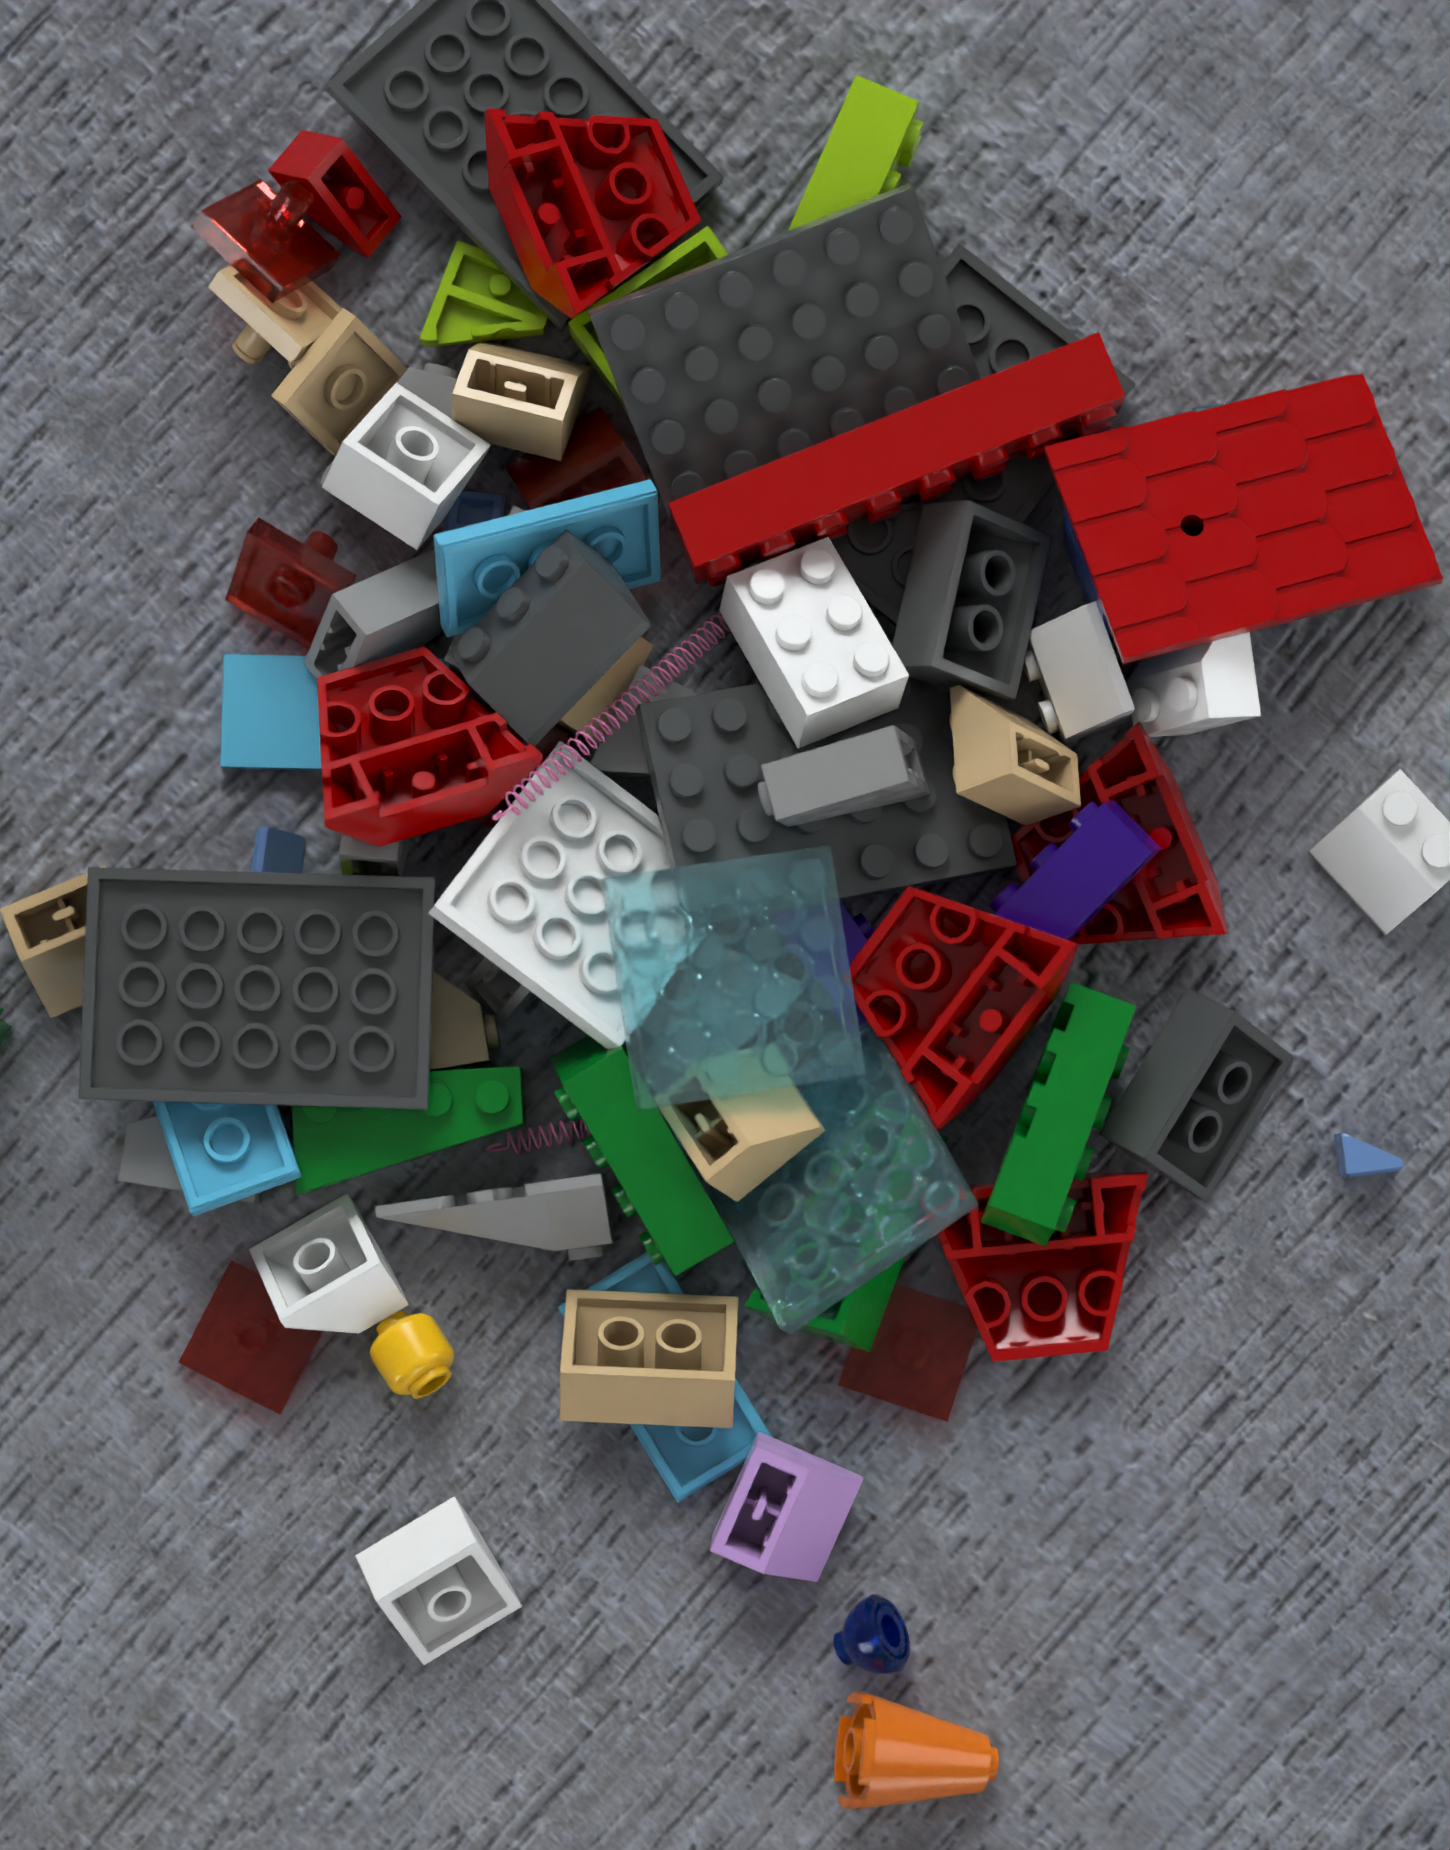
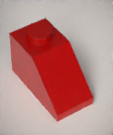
[268,130,402,258]

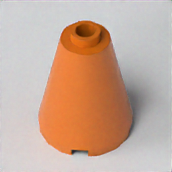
[834,1691,999,1810]

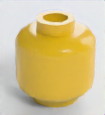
[370,1311,455,1399]

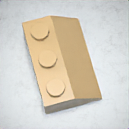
[560,1289,738,1428]

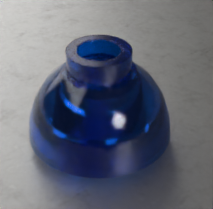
[834,1594,910,1674]

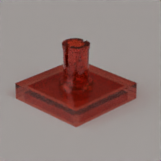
[190,179,341,303]
[225,517,357,649]
[178,1260,324,1415]
[838,1283,978,1421]

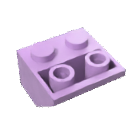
[710,1431,863,1582]

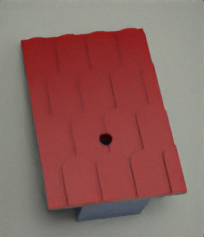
[1044,373,1443,664]

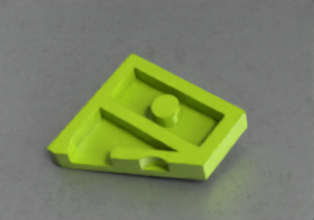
[419,240,549,347]

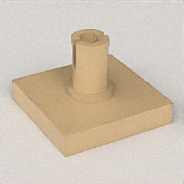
[208,245,342,364]
[271,308,407,457]

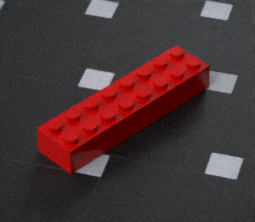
[669,332,1125,587]

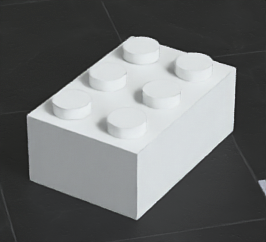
[719,537,909,749]

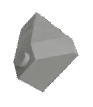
[375,1174,614,1261]

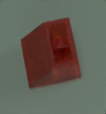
[505,407,660,510]

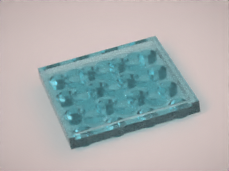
[601,845,866,1110]
[697,1021,979,1334]

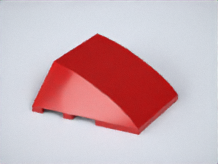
[484,108,701,319]
[317,646,543,847]
[1011,722,1228,945]
[840,886,1080,1130]
[918,1172,1148,1362]

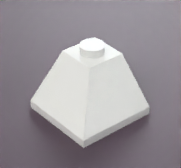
[249,1193,409,1334]

